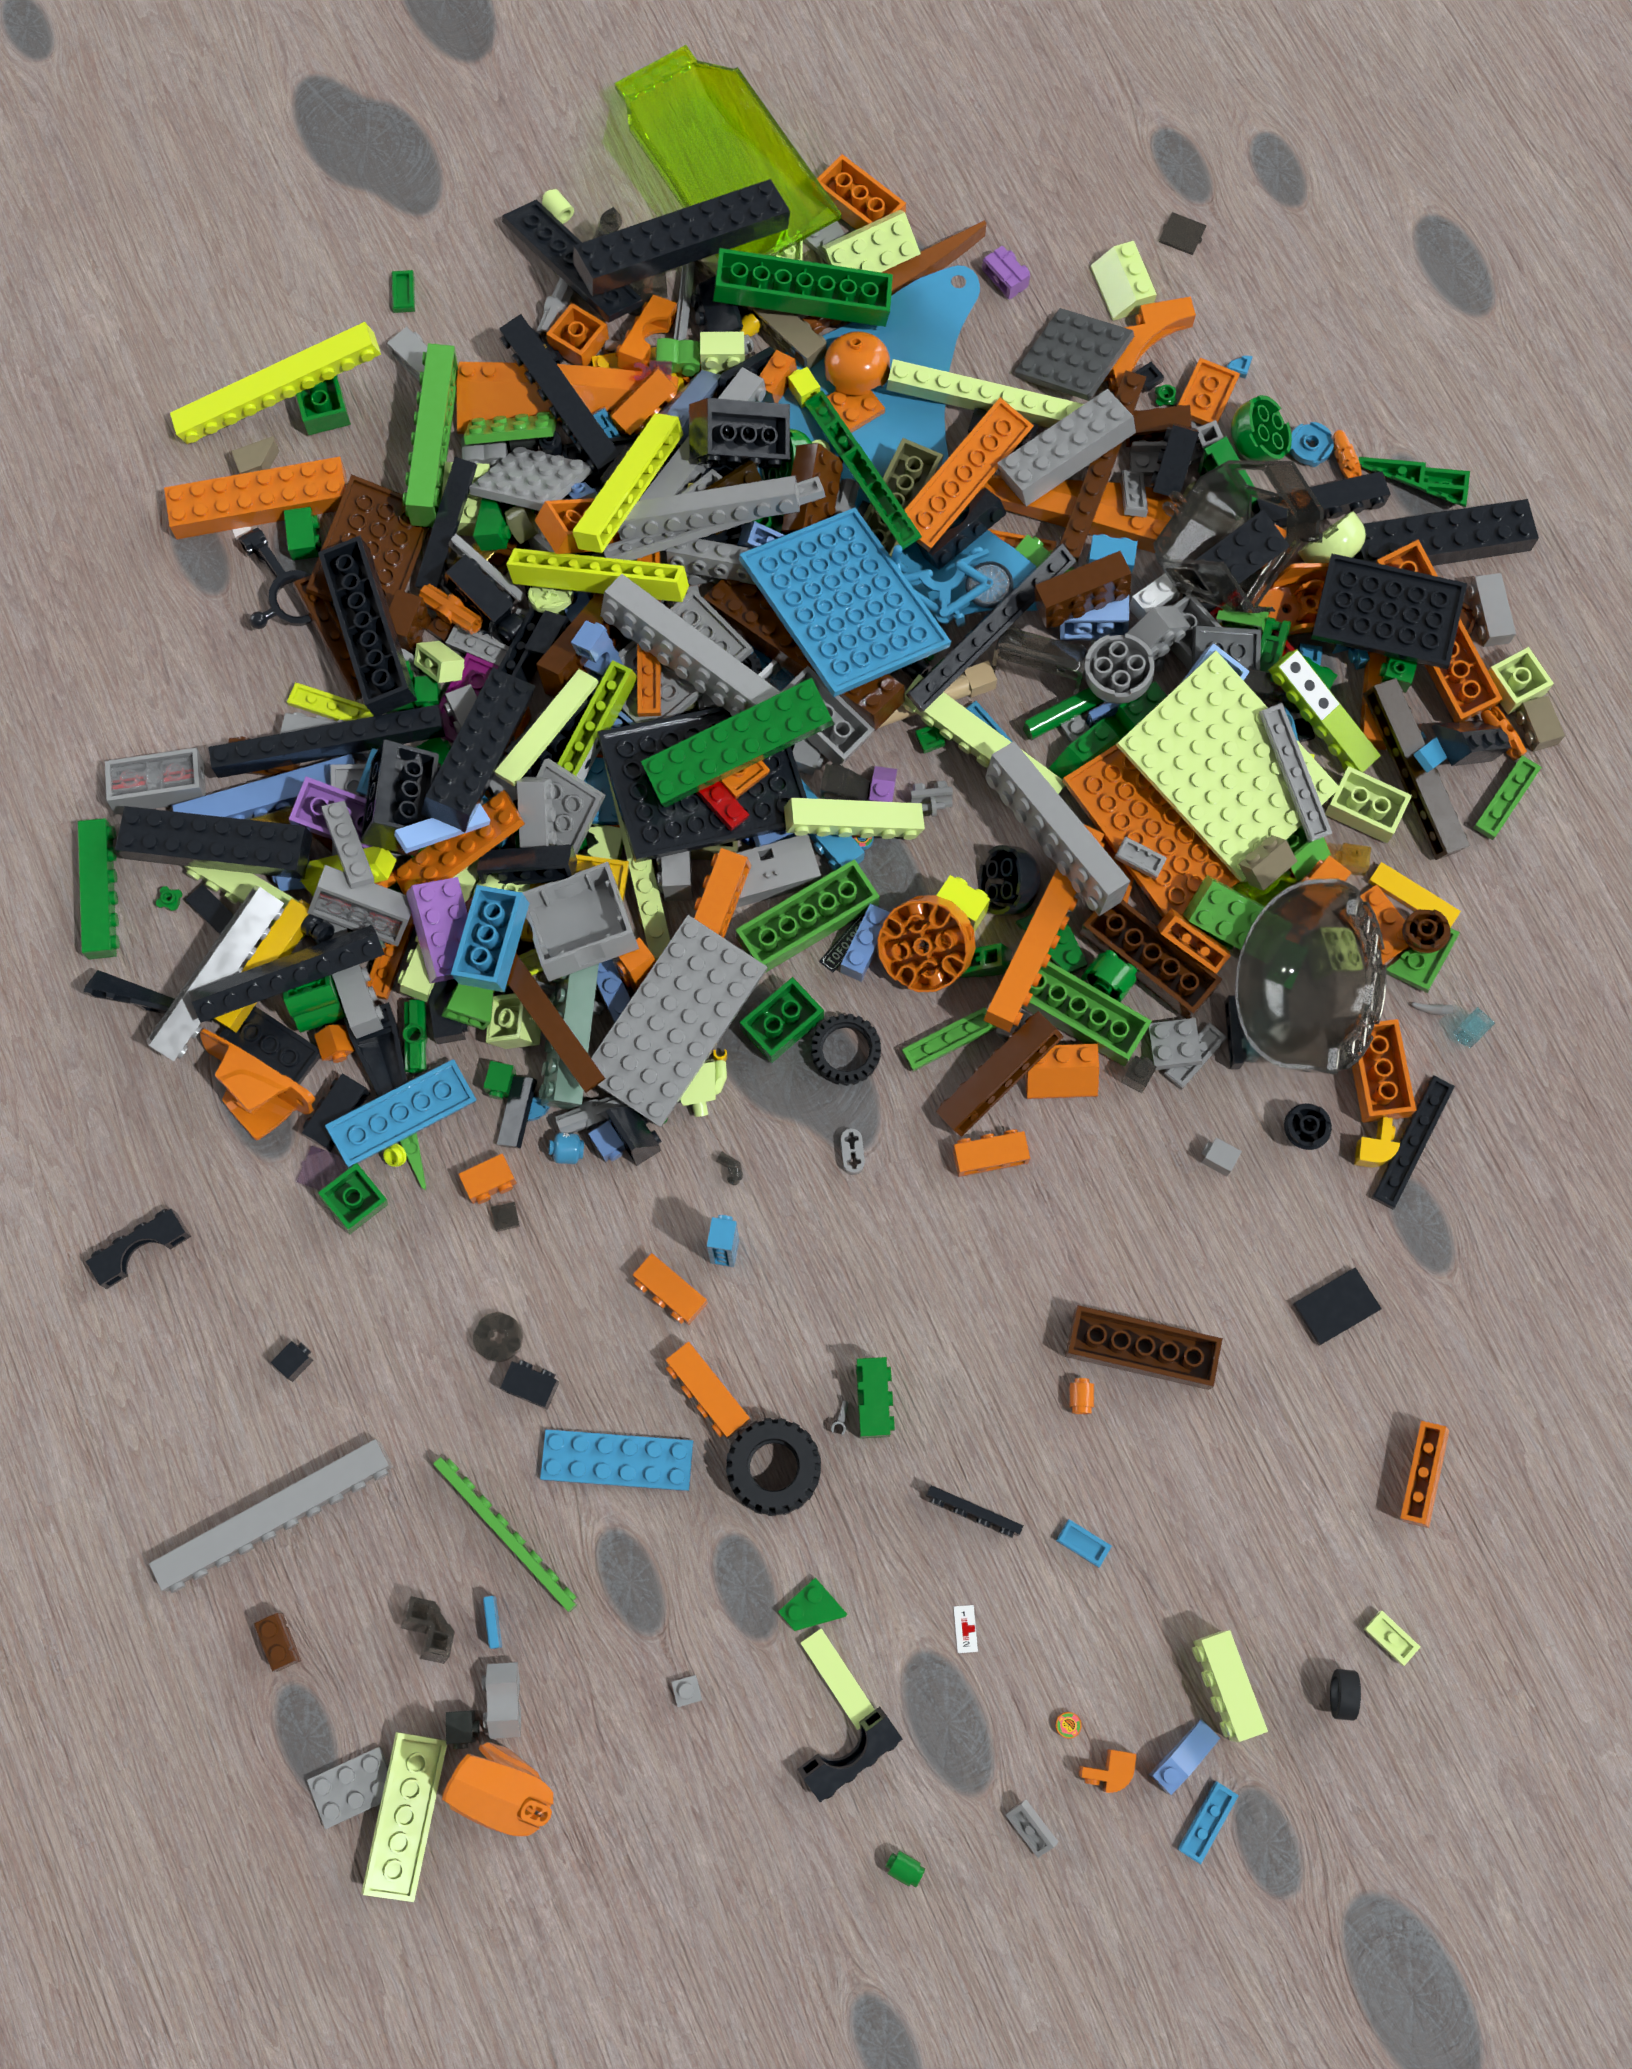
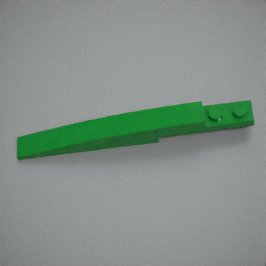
[804,390,922,550]

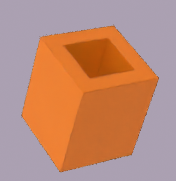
[314,1025,355,1063]

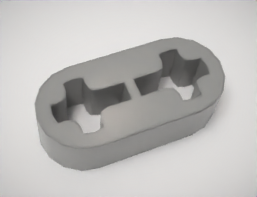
[841,1128,865,1175]

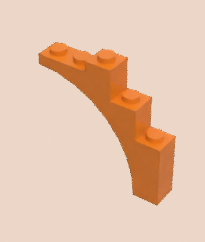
[1103,296,1196,397]

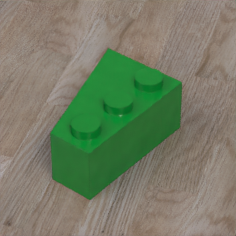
[1197,436,1261,521]
[856,1357,895,1439]

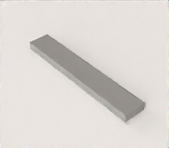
[1259,703,1332,842]

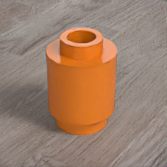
[1069,1378,1094,1414]

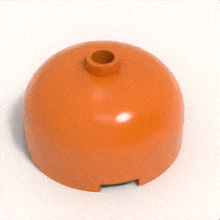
[825,331,890,395]

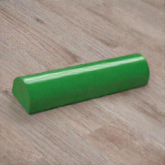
[1023,688,1106,741]

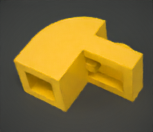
[1354,1117,1400,1168]

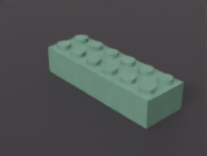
[539,964,599,1110]

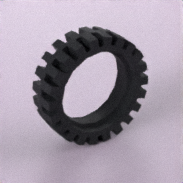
[811,1013,881,1086]

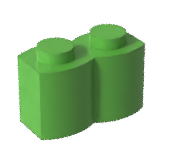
[656,338,700,376]

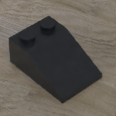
[606,1107,662,1166]

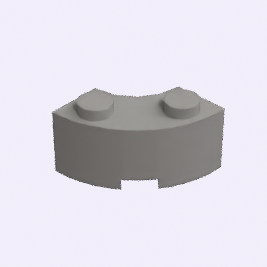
[482,1662,521,1739]

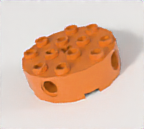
[877,895,976,992]

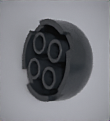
[978,845,1041,916]

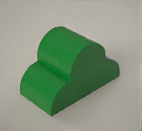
[283,975,346,1033]

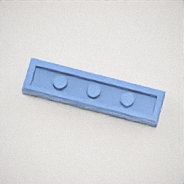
[394,804,491,853]

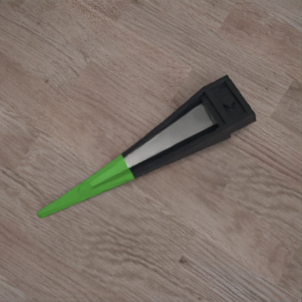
[343,1002,426,1190]

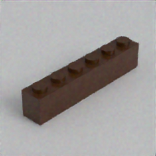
[936,1011,1064,1137]

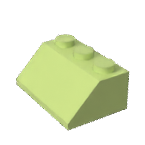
[1091,241,1157,321]

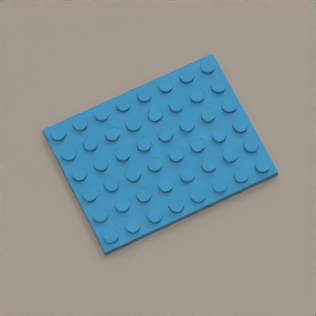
[739,508,951,698]

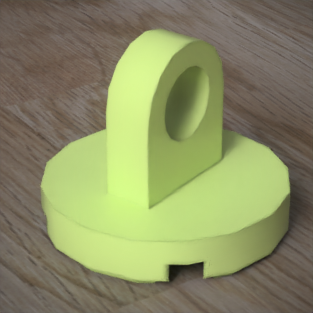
[528,586,574,615]

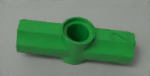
[403,1000,428,1074]

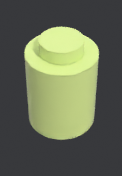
[542,189,574,224]

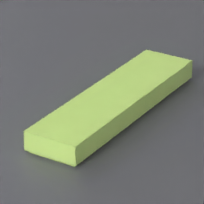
[801,1629,875,1730]

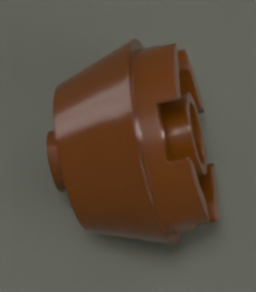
[1402,909,1451,954]

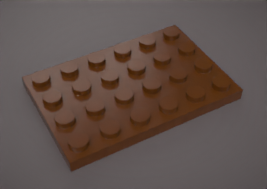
[306,474,429,608]

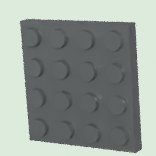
[1015,308,1134,401]

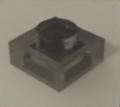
[491,1202,520,1232]

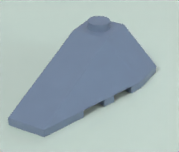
[658,370,721,445]

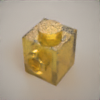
[1334,843,1371,876]

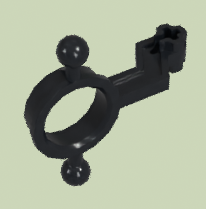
[238,527,313,629]

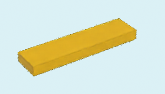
[1368,862,1461,928]

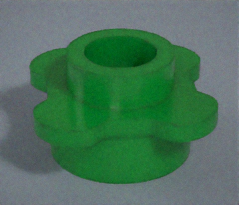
[1155,384,1177,407]
[156,886,183,911]

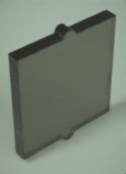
[1159,212,1207,255]

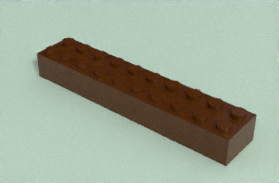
[703,579,905,731]

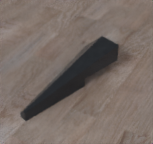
[84,970,213,1023]

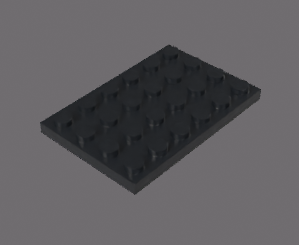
[1311,553,1467,669]

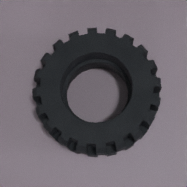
[726,1418,821,1516]

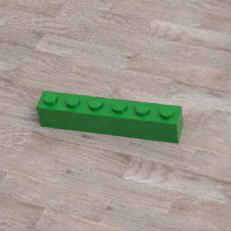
[78,818,120,960]

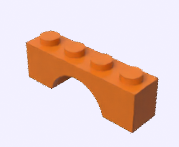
[616,294,677,372]

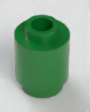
[885,1850,926,1888]

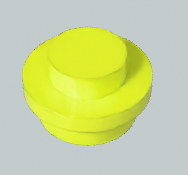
[383,1143,406,1167]

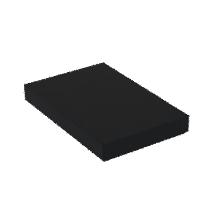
[1293,1267,1382,1346]

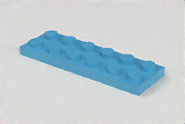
[325,1059,476,1168]
[540,1429,694,1491]

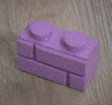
[982,246,1030,299]

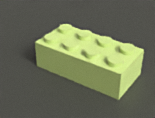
[822,210,921,272]
[1192,1630,1268,1742]

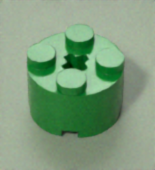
[1081,950,1137,1002]

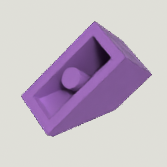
[869,766,897,802]

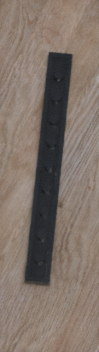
[906,543,1076,712]

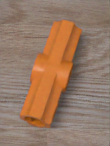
[419,584,483,635]

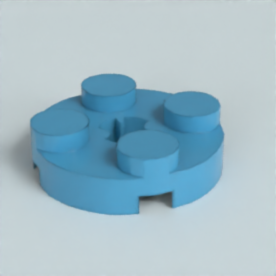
[1289,422,1334,467]

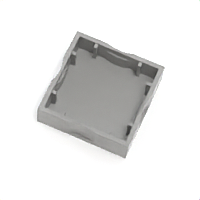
[522,862,639,981]

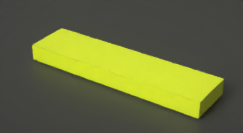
[287,682,373,721]

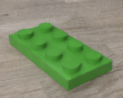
[464,411,557,445]

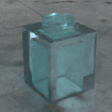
[1453,1007,1495,1048]

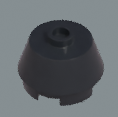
[1284,1103,1332,1150]

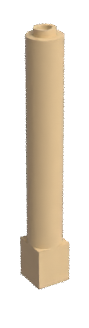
[879,660,997,728]

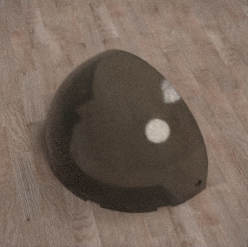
[1235,878,1387,1074]

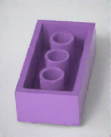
[289,776,372,849]
[406,877,468,984]

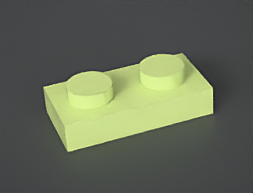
[1363,1611,1420,1666]

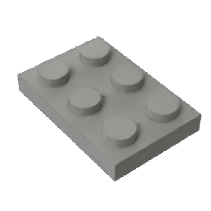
[307,1747,388,1829]

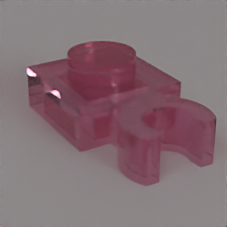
[634,360,672,380]

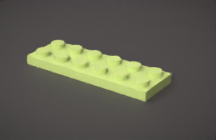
[361,1732,447,1902]

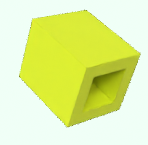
[788,367,820,408]

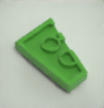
[1385,928,1460,993]

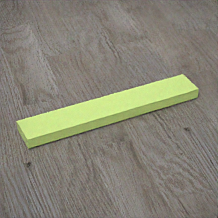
[494,669,599,787]

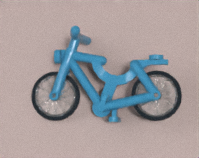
[891,545,1013,627]

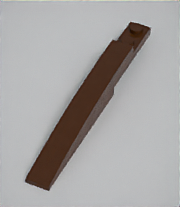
[465,897,606,1093]

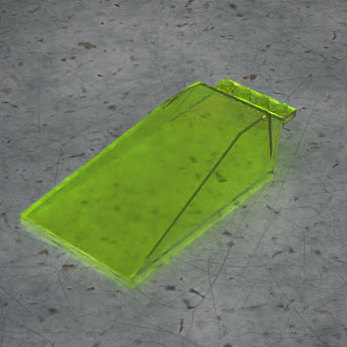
[614,45,841,259]

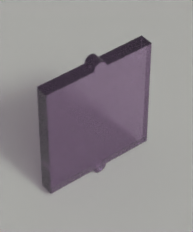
[297,1146,348,1191]

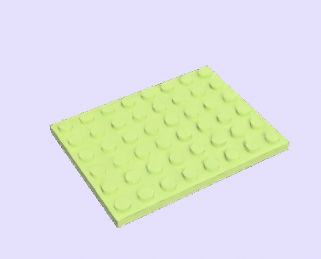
[1116,651,1340,882]

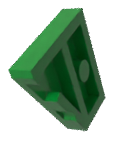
[778,1577,848,1631]

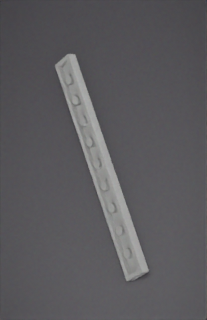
[604,476,826,560]

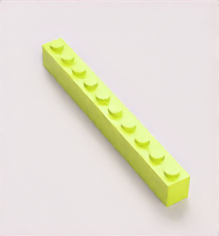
[170,322,381,444]

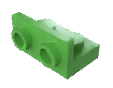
[1216,604,1269,634]

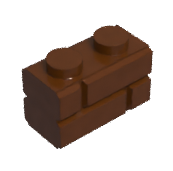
[254,1613,302,1672]

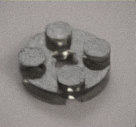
[473,1312,523,1362]

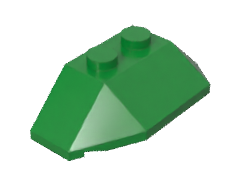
[1049,715,1128,780]

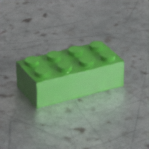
[1183,875,1292,965]

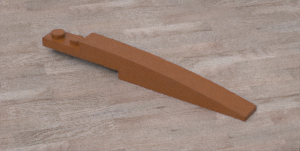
[803,220,987,334]

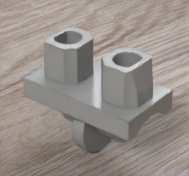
[911,781,953,817]

